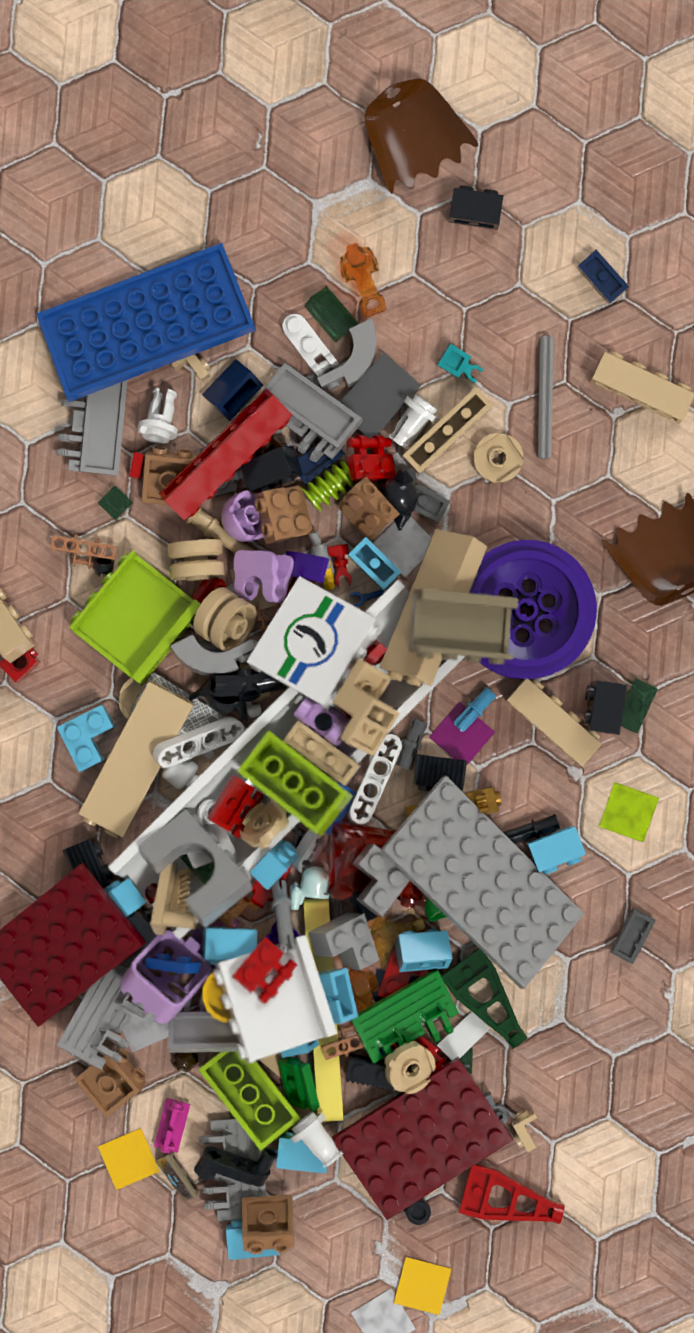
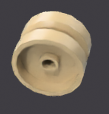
[167,539,225,581]
[193,587,257,652]

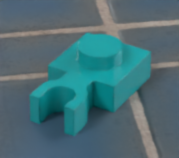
[436,343,484,383]

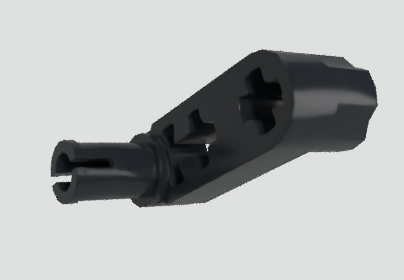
[194,1146,278,1187]

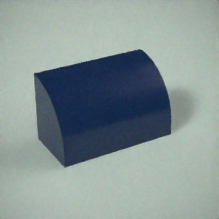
[202,359,264,421]

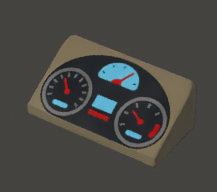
[156,1151,199,1201]

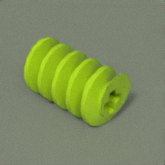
[301,459,355,512]

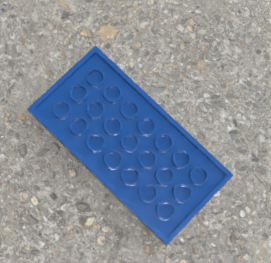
[36,243,256,402]

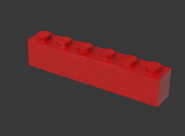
[159,388,292,521]

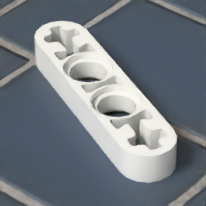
[153,716,244,768]
[348,734,402,825]

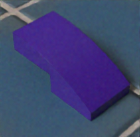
[285,551,329,583]

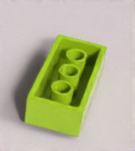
[237,731,353,837]
[198,1052,301,1151]

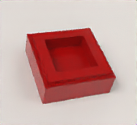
[129,452,145,481]

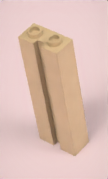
[379,529,487,687]
[79,680,195,838]

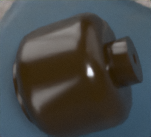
[171,1052,198,1073]

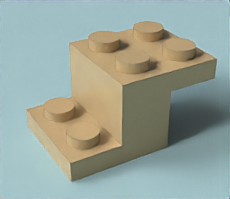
[333,658,400,756]

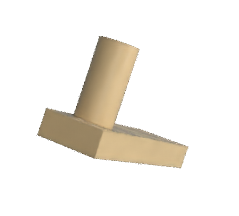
[283,720,360,787]
[151,860,197,935]

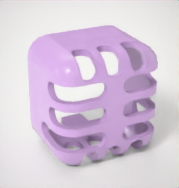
[120,930,211,1024]

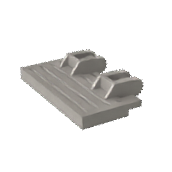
[261,363,363,463]
[56,380,128,476]
[56,964,150,1070]
[168,994,240,1053]
[199,1117,267,1221]

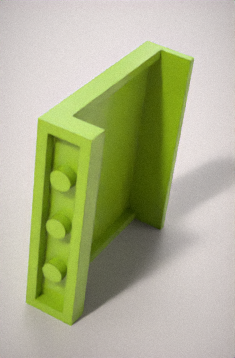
[69,550,201,687]

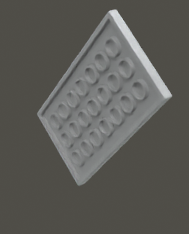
[380,776,584,989]

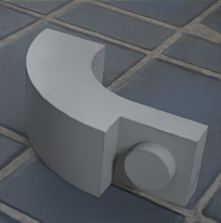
[317,318,376,391]
[171,635,256,676]

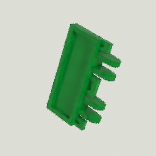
[350,969,459,1064]

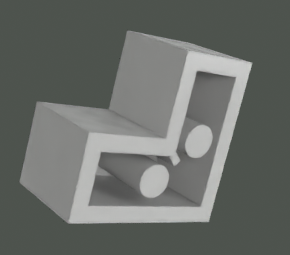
[352,844,410,917]
[308,912,379,970]

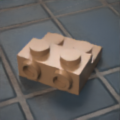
[142,446,197,506]
[337,477,400,542]
[254,485,313,544]
[74,1045,147,1118]
[242,1194,295,1254]

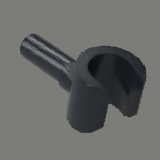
[292,821,310,849]

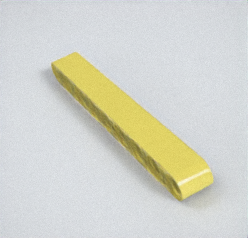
[304,898,343,1122]

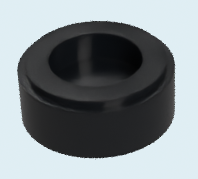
[406,1199,431,1225]

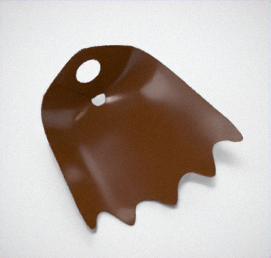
[365,78,479,194]
[602,493,694,606]

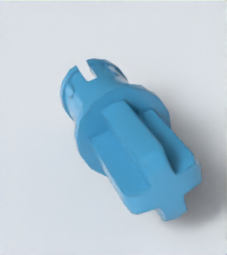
[454,687,497,732]

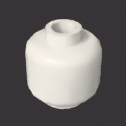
[161,759,198,789]

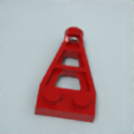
[459,1164,565,1224]

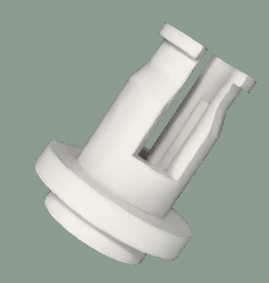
[137,388,178,444]
[389,394,440,450]
[290,1111,343,1167]

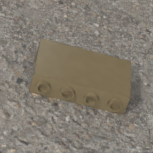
[409,589,518,664]

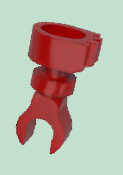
[327,544,352,588]

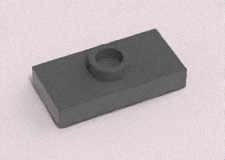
[610,908,656,964]

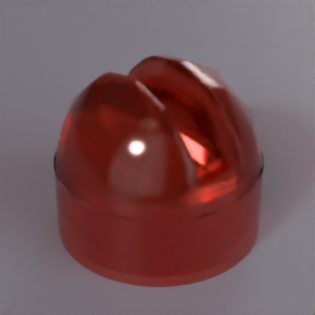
[145,883,158,904]

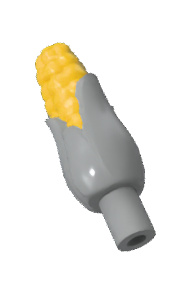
[309,532,336,590]

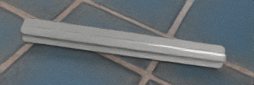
[538,336,554,459]

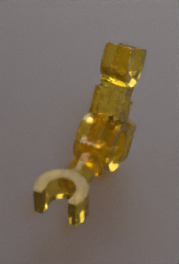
[371,917,426,968]

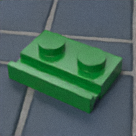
[277,1057,320,1112]

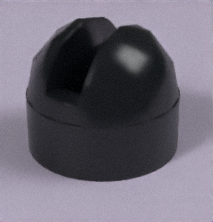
[94,557,114,577]

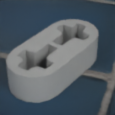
[291,829,328,873]

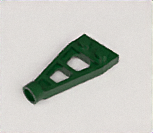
[441,948,528,1049]

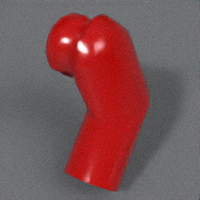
[191,578,227,603]

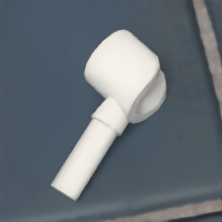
[246,701,262,719]

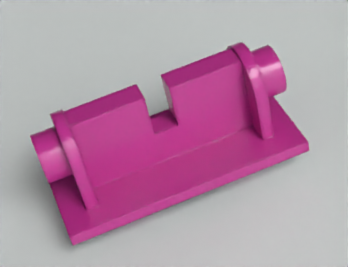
[154,1098,191,1153]

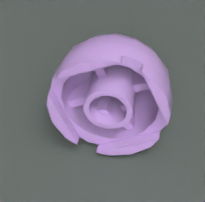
[221,491,264,542]

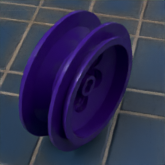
[469,540,597,680]

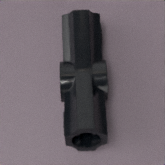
[208,668,287,702]

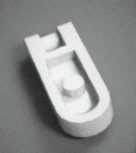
[282,314,339,378]

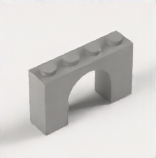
[138,809,252,928]

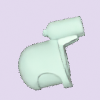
[288,866,330,910]

